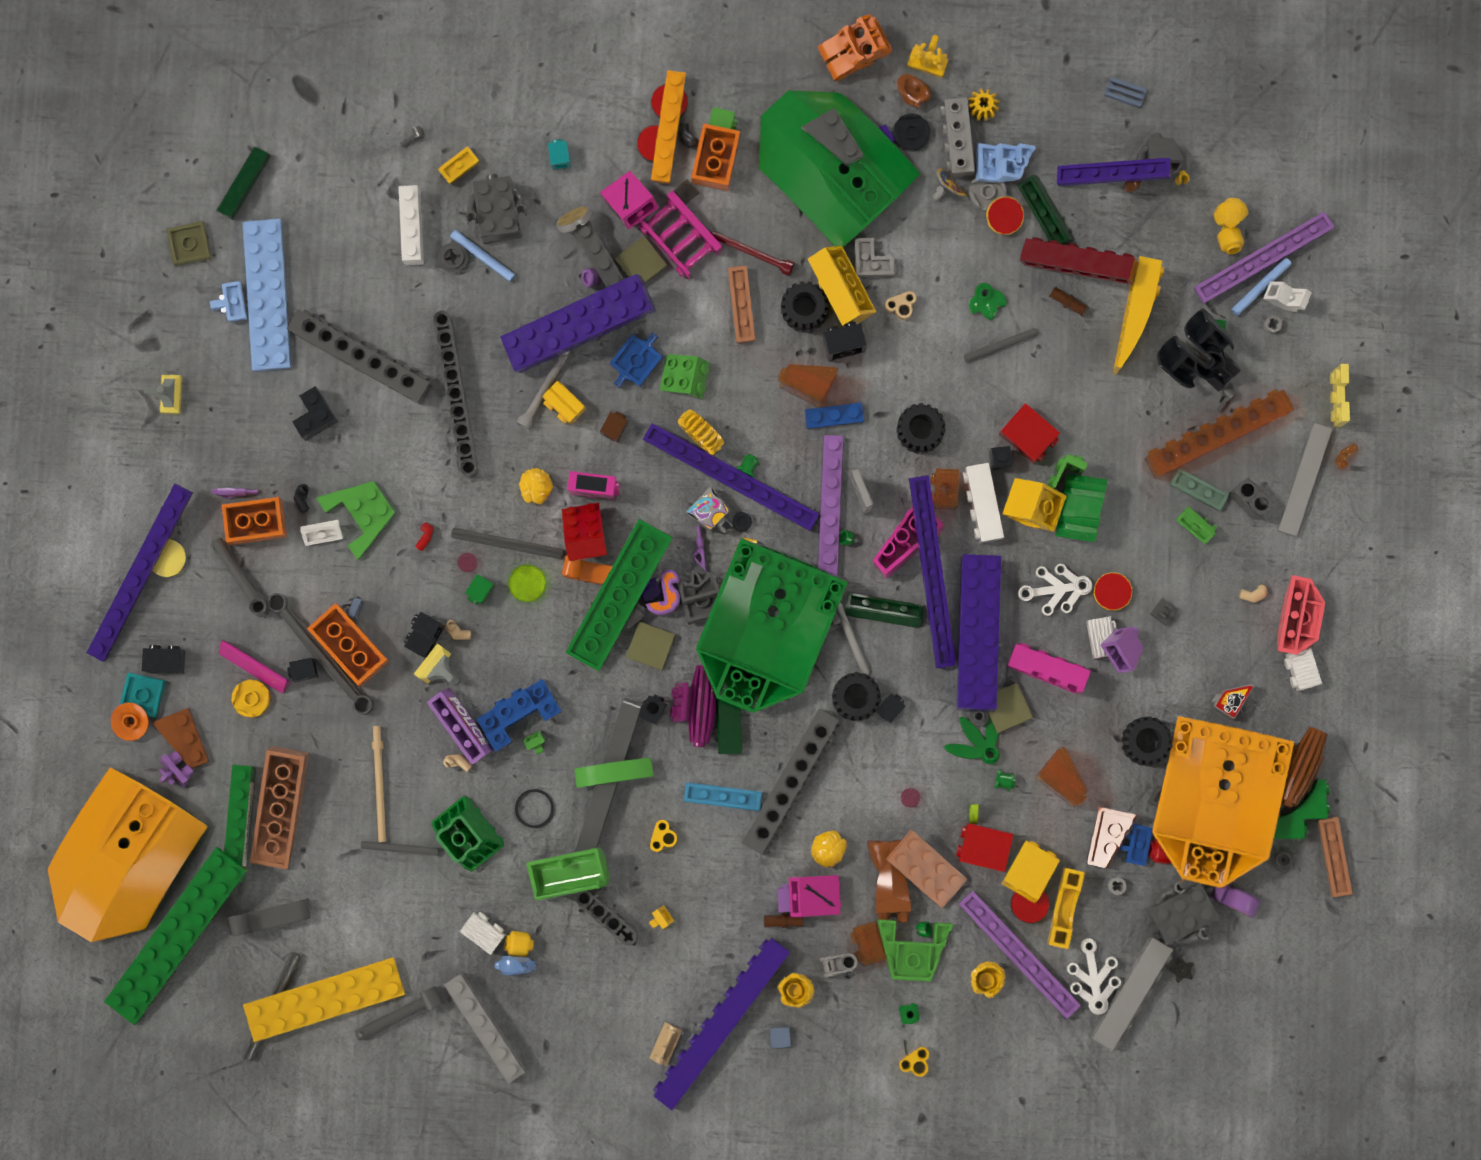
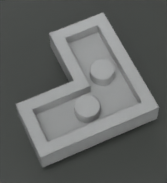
[855,238,894,277]

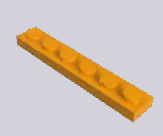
[651,70,686,184]

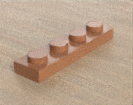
[728,266,755,343]
[1317,817,1352,897]

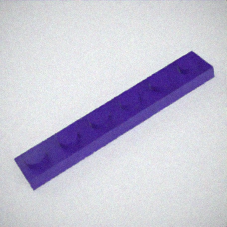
[1057,158,1171,186]

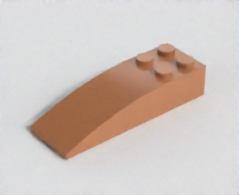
[250,746,310,869]

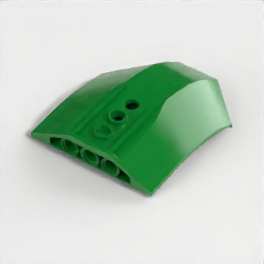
[759,90,920,247]
[696,538,848,713]

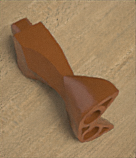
[867,839,911,922]

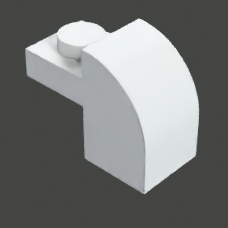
[1263,281,1312,312]

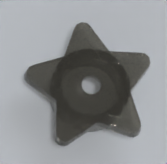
[1169,957,1193,983]

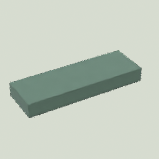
[1169,468,1230,512]

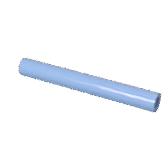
[450,230,516,282]
[1231,257,1292,316]

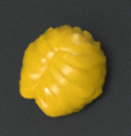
[1214,198,1249,228]
[519,468,553,504]
[811,830,847,867]
[971,961,1006,998]
[777,973,814,1008]

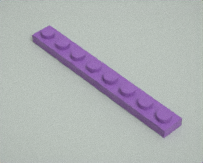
[1193,211,1334,304]
[818,435,843,576]
[959,891,1081,1019]

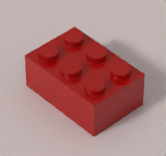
[561,502,607,561]

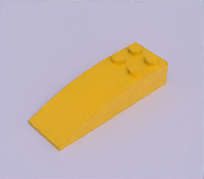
[1112,256,1164,375]

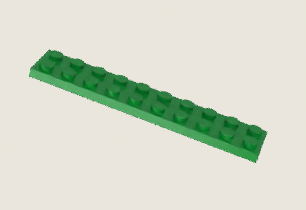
[104,847,248,1025]

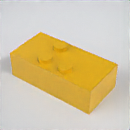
[808,246,877,326]

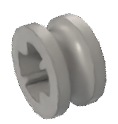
[1263,315,1282,333]
[1108,877,1126,895]

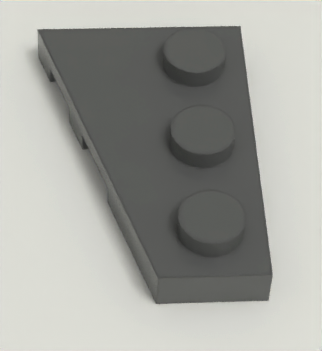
[802,108,864,166]

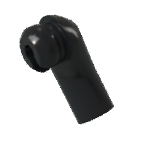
[680,123,699,148]
[293,484,310,513]

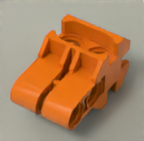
[817,14,893,81]

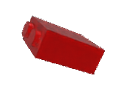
[999,403,1060,464]
[956,823,1013,872]

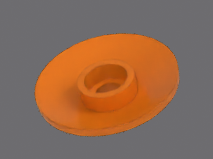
[111,702,149,741]

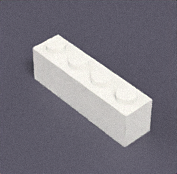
[398,185,424,266]
[962,463,1004,544]

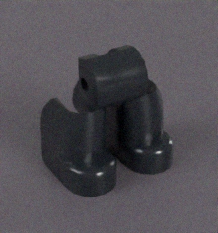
[1157,308,1241,392]

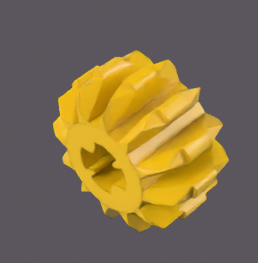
[968,88,999,121]

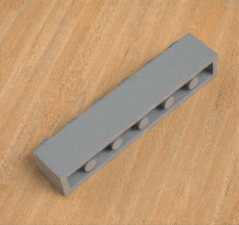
[1090,937,1173,1051]
[444,973,527,1084]

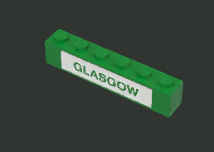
[224,765,256,883]

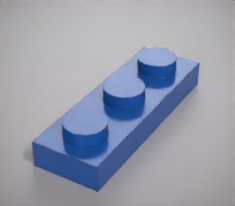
[805,402,864,429]

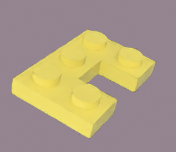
[1330,364,1350,427]

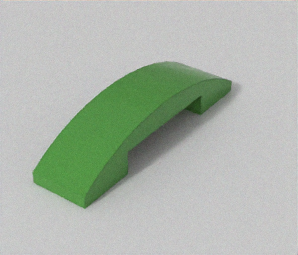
[574,757,654,788]

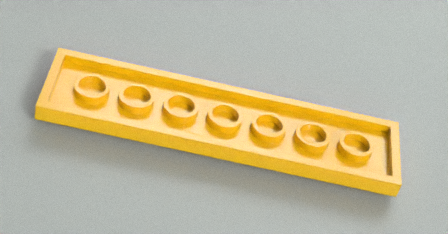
[243,957,405,1042]

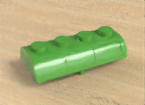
[526,848,609,901]

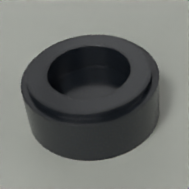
[733,512,752,532]

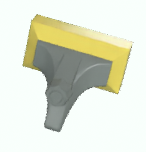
[144,375,182,414]
[414,643,459,685]

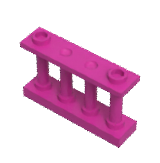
[638,190,722,279]

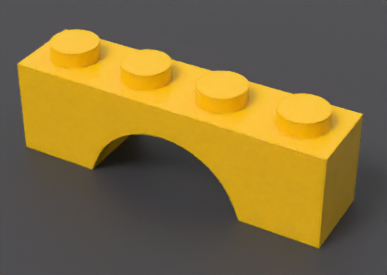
[1047,868,1085,949]

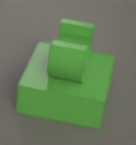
[523,730,545,755]

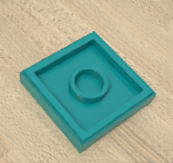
[119,672,166,718]

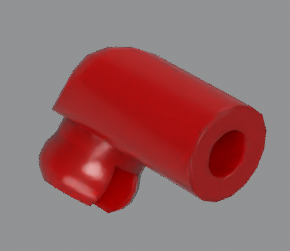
[415,522,434,551]

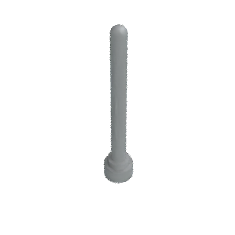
[516,351,570,430]
[836,602,869,675]

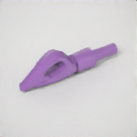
[211,488,258,499]
[693,526,707,572]

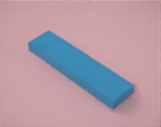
[684,782,762,811]

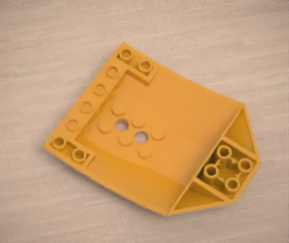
[1152,716,1294,888]
[48,767,208,943]

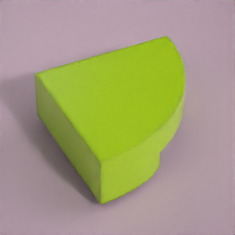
[969,804,978,824]

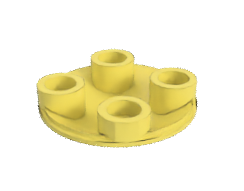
[153,539,186,577]

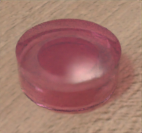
[457,553,477,573]
[900,788,920,808]

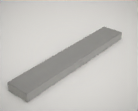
[1277,423,1332,537]

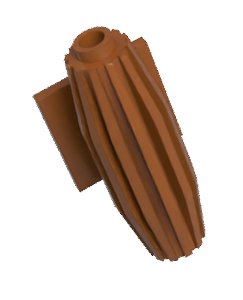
[1281,727,1327,808]

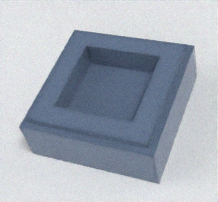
[347,597,364,619]
[770,1027,791,1048]

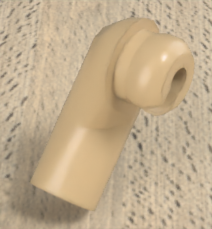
[443,754,473,773]

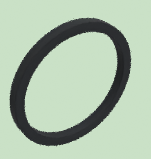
[515,789,554,828]

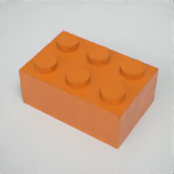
[691,123,741,191]
[221,497,287,545]

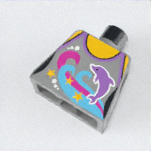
[685,486,733,533]

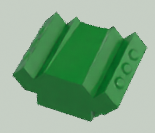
[1055,474,1107,542]
[431,795,504,872]

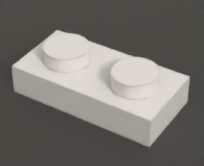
[301,520,343,546]

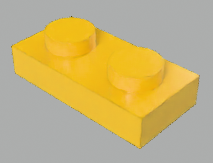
[438,146,480,185]

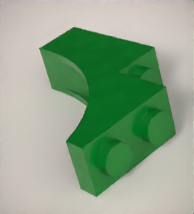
[1273,779,1330,839]

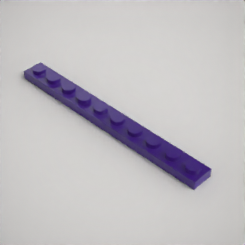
[643,423,819,531]
[909,475,956,669]
[86,483,193,662]

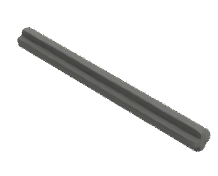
[451,528,564,559]
[242,952,301,1061]

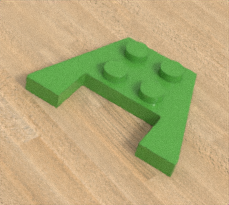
[316,481,395,560]
[877,919,953,981]

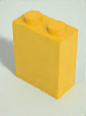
[1001,841,1060,903]

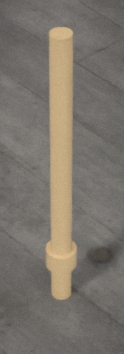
[372,726,386,842]

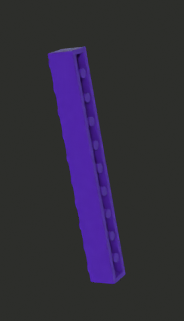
[653,938,790,1111]

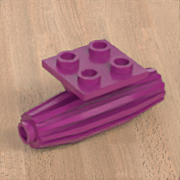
[670,665,716,747]

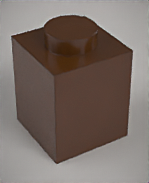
[600,411,628,443]

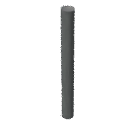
[964,328,1037,362]
[361,841,439,856]

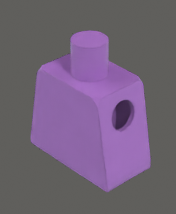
[1101,627,1143,673]

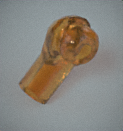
[1335,443,1358,470]

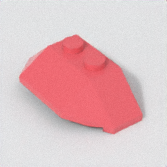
[1277,575,1325,655]

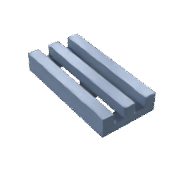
[1104,77,1147,108]

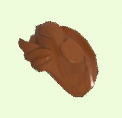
[897,74,932,108]

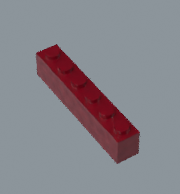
[1020,237,1139,285]

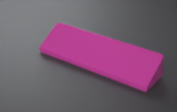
[219,641,290,693]

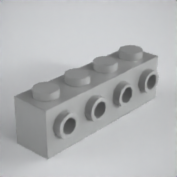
[940,98,975,178]

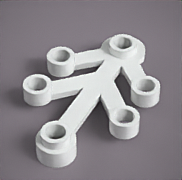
[1018,564,1092,616]
[1067,938,1121,1015]

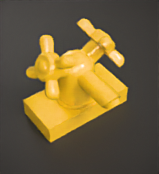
[907,35,949,78]

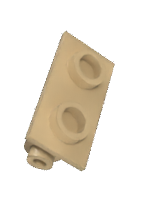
[650,1022,683,1066]

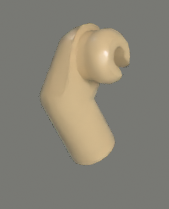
[1239,585,1268,603]
[445,620,471,640]

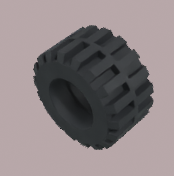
[781,281,829,332]
[897,403,945,454]
[832,672,881,721]
[1121,716,1173,766]

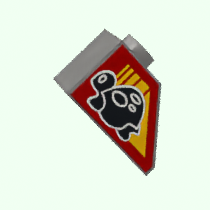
[1211,684,1254,720]

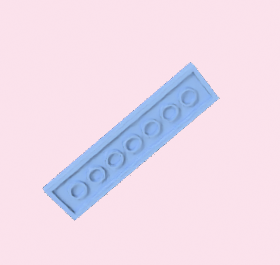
[243,219,291,371]

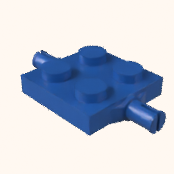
[609,332,663,388]

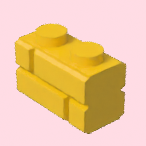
[542,381,586,425]

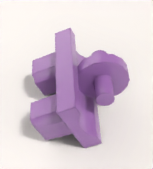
[159,751,194,788]

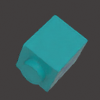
[548,139,571,170]

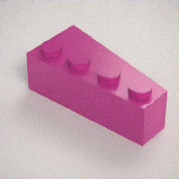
[873,506,944,579]
[1006,642,1091,695]

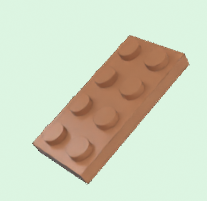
[886,830,967,909]

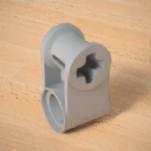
[819,953,858,977]

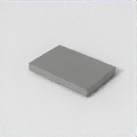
[850,469,873,515]

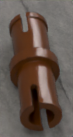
[1049,286,1088,316]
[764,913,804,929]

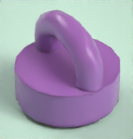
[582,268,601,287]

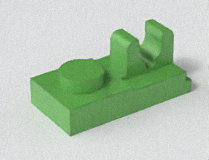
[1176,506,1217,544]

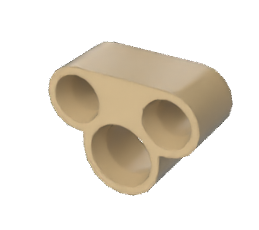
[885,291,916,321]

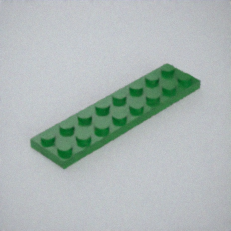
[565,518,673,671]

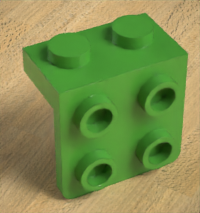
[660,354,710,399]
[1047,454,1088,489]

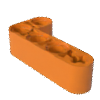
[561,556,613,585]

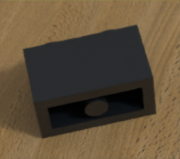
[141,645,186,674]

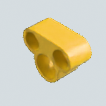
[650,820,678,852]
[899,1046,929,1077]

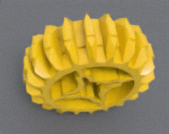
[678,409,724,455]

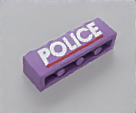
[427,687,494,765]

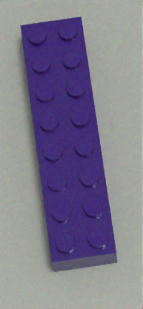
[500,274,656,373]
[956,554,1001,711]

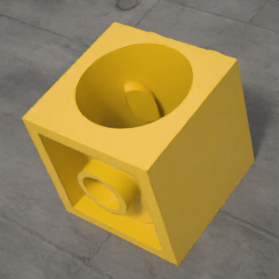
[1003,478,1066,532]

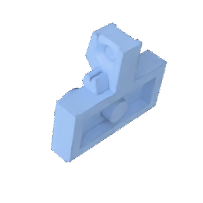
[210,281,247,322]

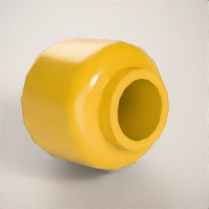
[1217,226,1244,255]
[504,931,534,957]

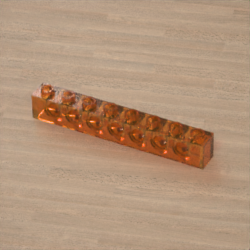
[1145,389,1295,479]

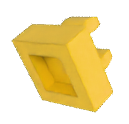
[649,905,674,929]

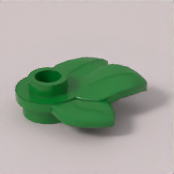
[969,283,1007,320]

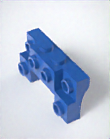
[476,679,562,752]

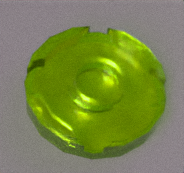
[508,564,547,603]

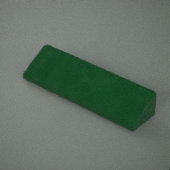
[216,147,271,220]
[1017,175,1074,245]
[845,592,924,628]
[717,699,742,754]

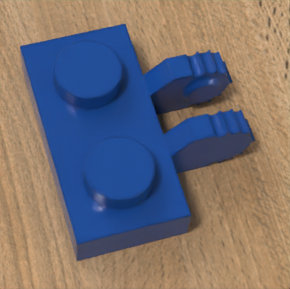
[1119,824,1153,866]

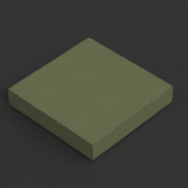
[167,221,212,266]
[614,236,668,283]
[626,621,675,671]
[987,683,1033,734]

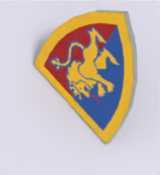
[933,168,967,201]

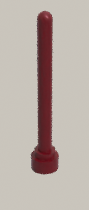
[710,231,795,276]

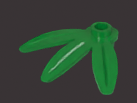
[944,717,1000,765]

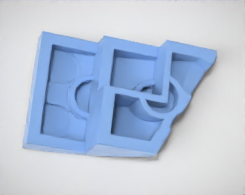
[976,143,1036,182]

